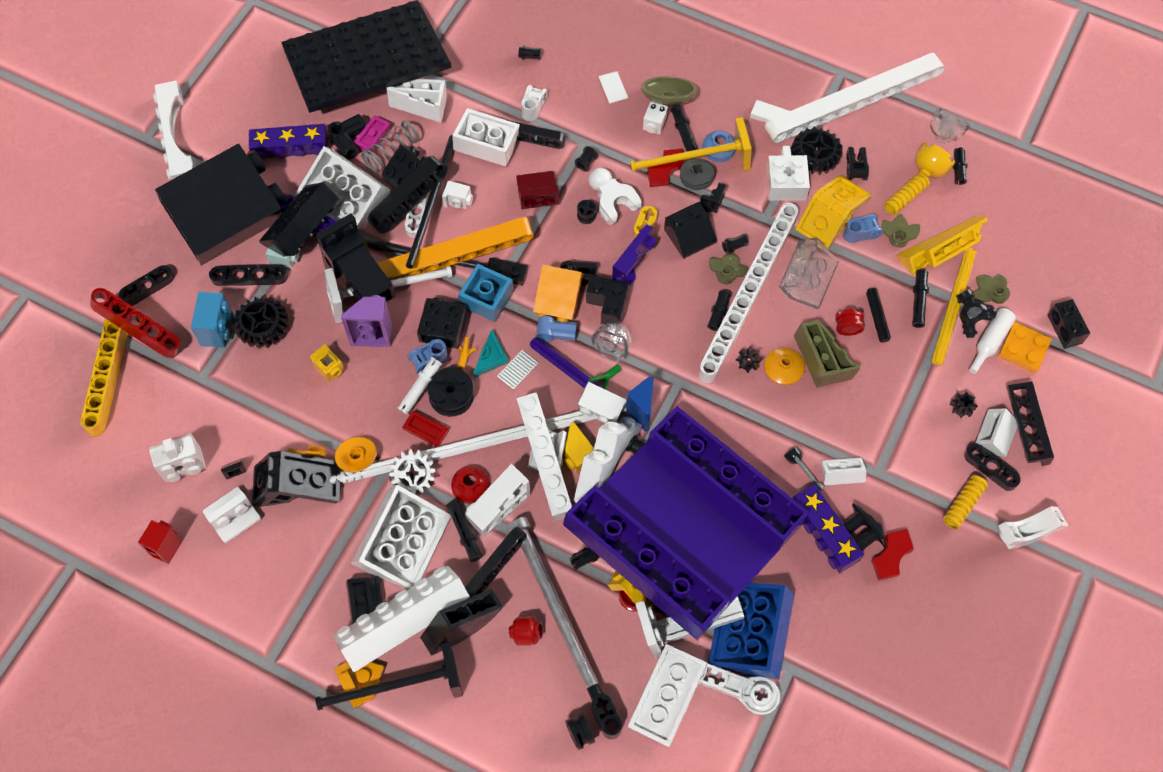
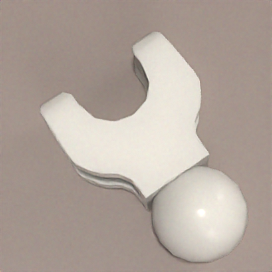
[588,167,641,225]

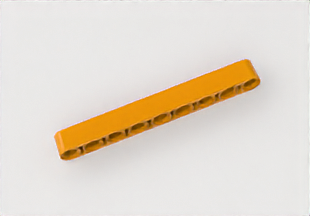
[377,217,534,280]

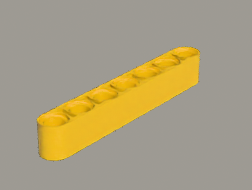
[80,310,131,437]

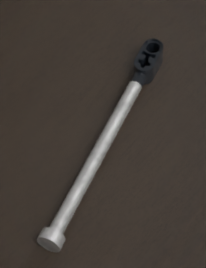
[507,517,622,739]

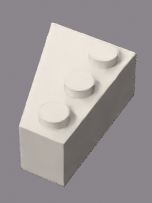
[387,79,447,123]

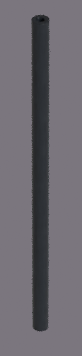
[406,135,453,269]

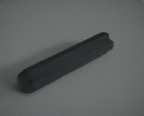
[866,287,891,343]

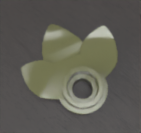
[881,214,920,248]
[709,253,748,284]
[973,274,1010,304]

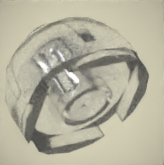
[930,108,970,143]
[591,321,633,362]

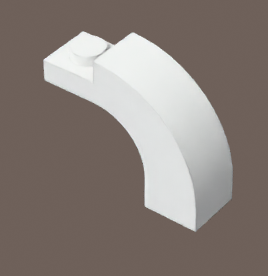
[998,506,1068,549]

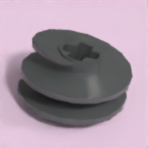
[680,158,714,190]

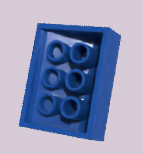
[708,583,794,680]

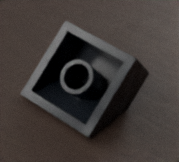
[664,202,717,259]

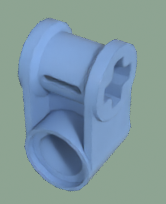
[843,214,883,243]
[407,339,448,374]

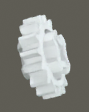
[389,449,435,494]

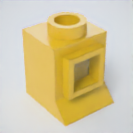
[309,344,344,382]

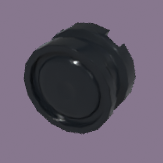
[565,713,595,751]

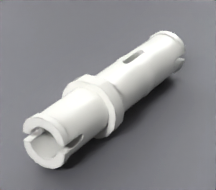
[397,357,442,415]

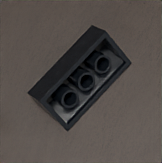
[259,182,339,257]

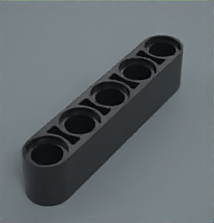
[368,156,448,234]

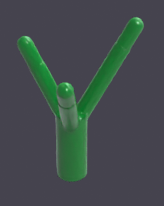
[589,364,622,390]

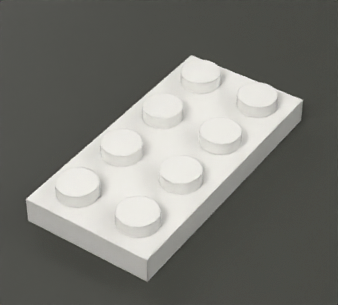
[628,644,707,748]

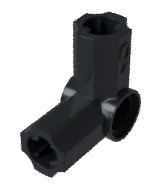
[328,114,366,160]

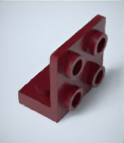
[516,171,559,210]

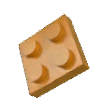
[998,322,1052,374]

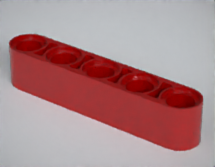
[90,288,180,358]

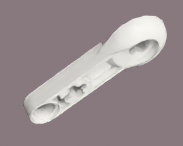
[699,664,780,715]

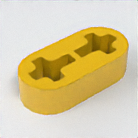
[633,206,657,238]

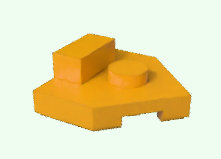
[334,662,385,709]

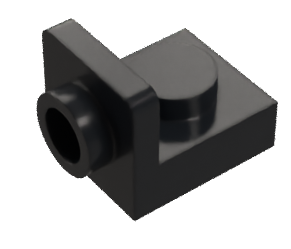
[700,183,726,213]

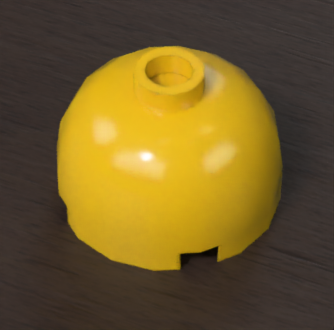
[915,142,955,178]

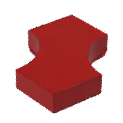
[647,149,684,187]
[871,529,914,581]

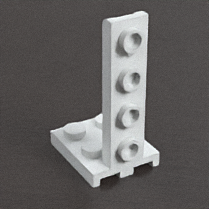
[635,597,745,659]

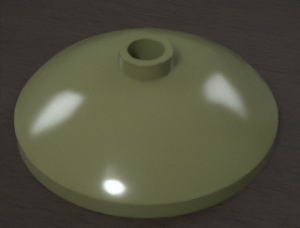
[641,76,697,107]

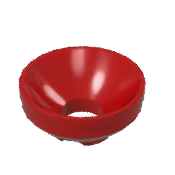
[451,466,490,504]

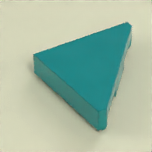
[473,330,508,378]

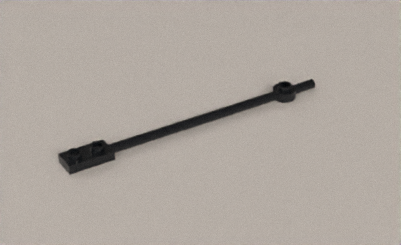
[312,232,528,286]

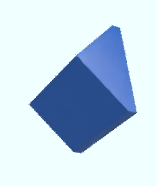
[626,376,654,431]

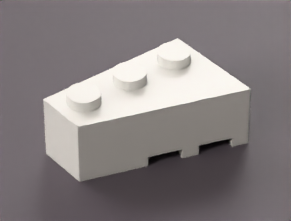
[465,464,530,537]

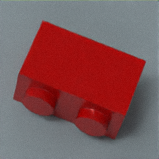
[138,520,182,564]

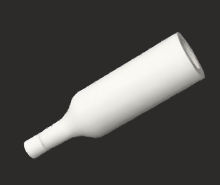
[969,308,1016,374]

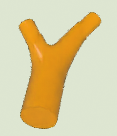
[457,337,477,370]

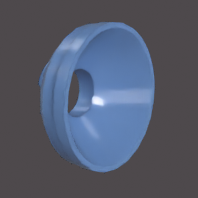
[702,131,736,162]

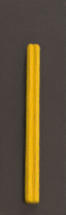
[931,248,977,366]

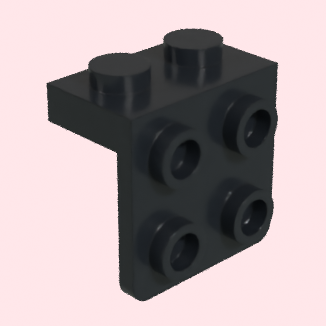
[382,143,427,188]

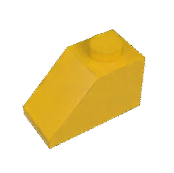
[564,422,594,474]

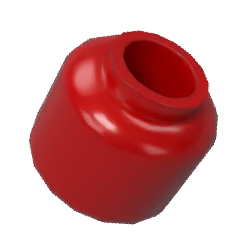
[509,616,543,646]

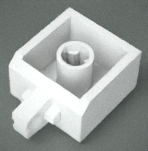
[766,146,810,201]
[149,433,207,483]

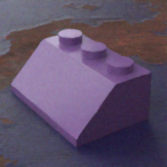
[341,295,392,347]

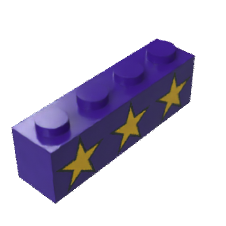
[249,124,328,159]
[793,484,865,574]

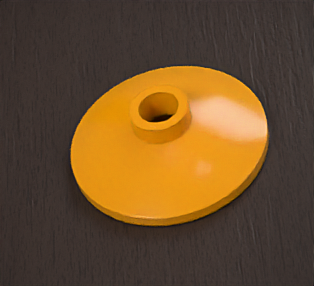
[764,348,805,385]
[335,437,377,472]

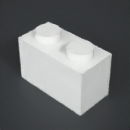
[576,382,626,424]

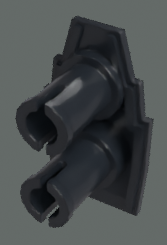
[843,503,888,551]

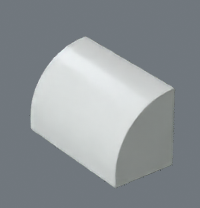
[976,408,1017,457]

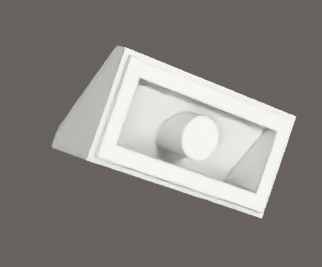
[820,458,867,486]

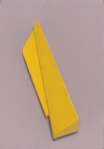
[896,216,988,275]

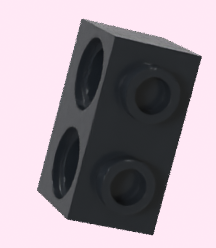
[1047,299,1090,349]

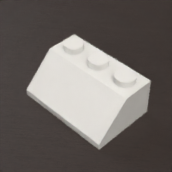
[452,108,520,167]

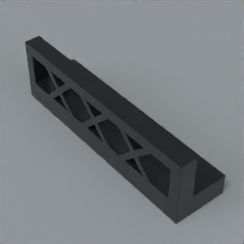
[1007,381,1054,466]

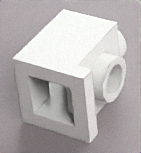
[442,181,473,209]

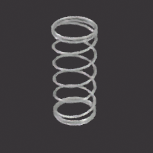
[361,120,419,173]

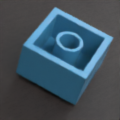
[458,264,514,322]
[191,292,233,348]

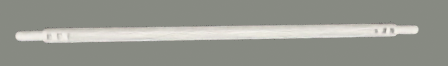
[328,402,627,484]

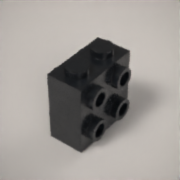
[417,298,467,349]

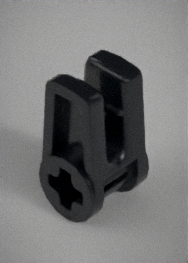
[846,147,869,181]
[560,261,597,285]

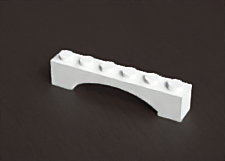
[153,80,195,180]
[516,392,572,522]

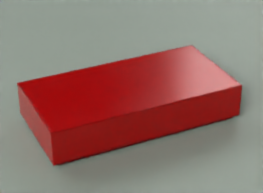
[402,410,449,447]

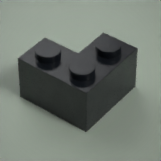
[586,275,629,328]

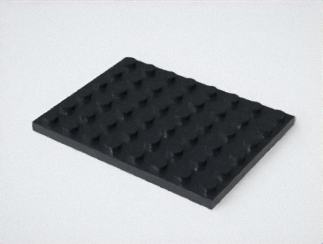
[281,0,452,113]

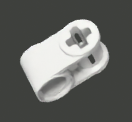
[521,84,547,121]

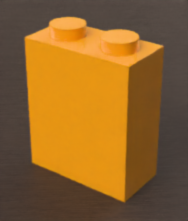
[533,265,583,322]

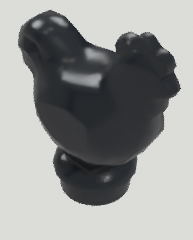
[956,289,997,338]

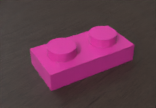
[354,115,391,154]

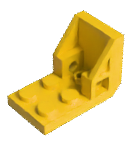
[795,175,872,250]

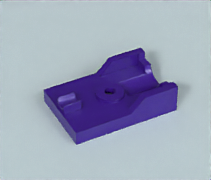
[612,224,657,287]

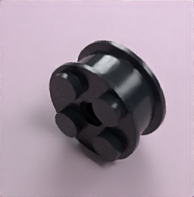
[428,368,474,417]

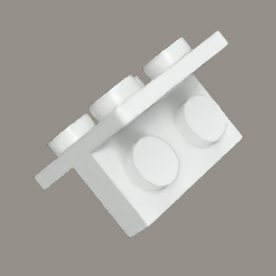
[203,487,261,544]

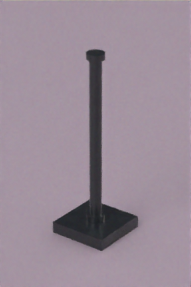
[315,642,463,711]

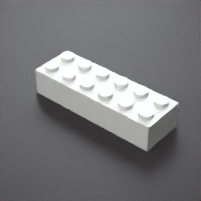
[333,566,470,672]

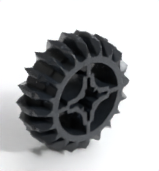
[791,127,842,175]
[233,296,289,348]

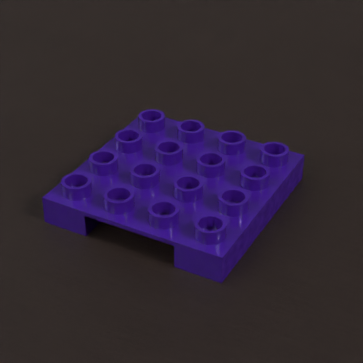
[563,406,810,641]

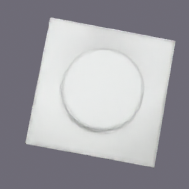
[643,101,668,135]

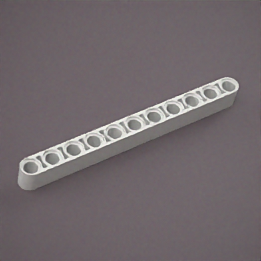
[764,53,945,143]
[699,203,799,383]

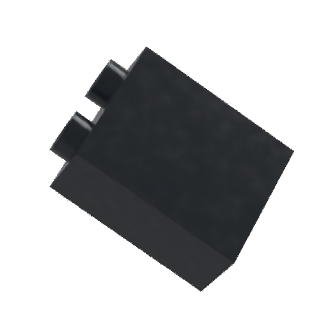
[155,143,287,266]

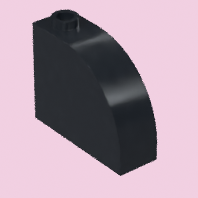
[420,589,503,656]

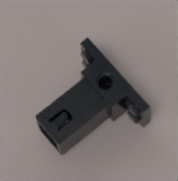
[316,213,395,302]

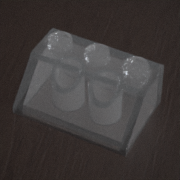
[779,237,839,309]

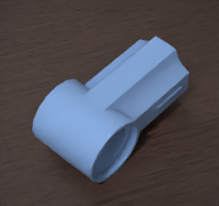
[536,316,577,342]

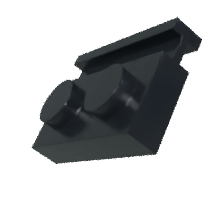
[346,576,382,624]

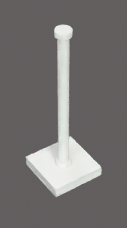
[324,266,452,324]

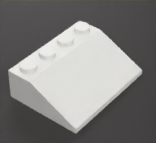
[294,146,391,230]
[351,485,451,590]

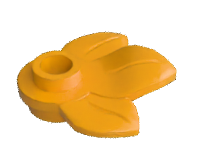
[287,445,326,458]

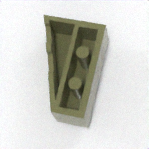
[794,320,860,388]

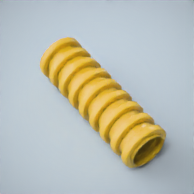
[884,172,930,215]
[943,475,988,529]

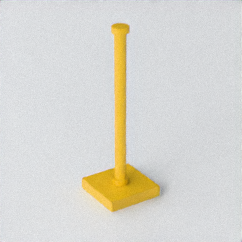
[630,117,752,172]

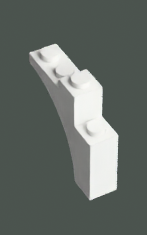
[573,417,642,503]

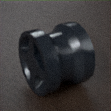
[577,200,596,224]

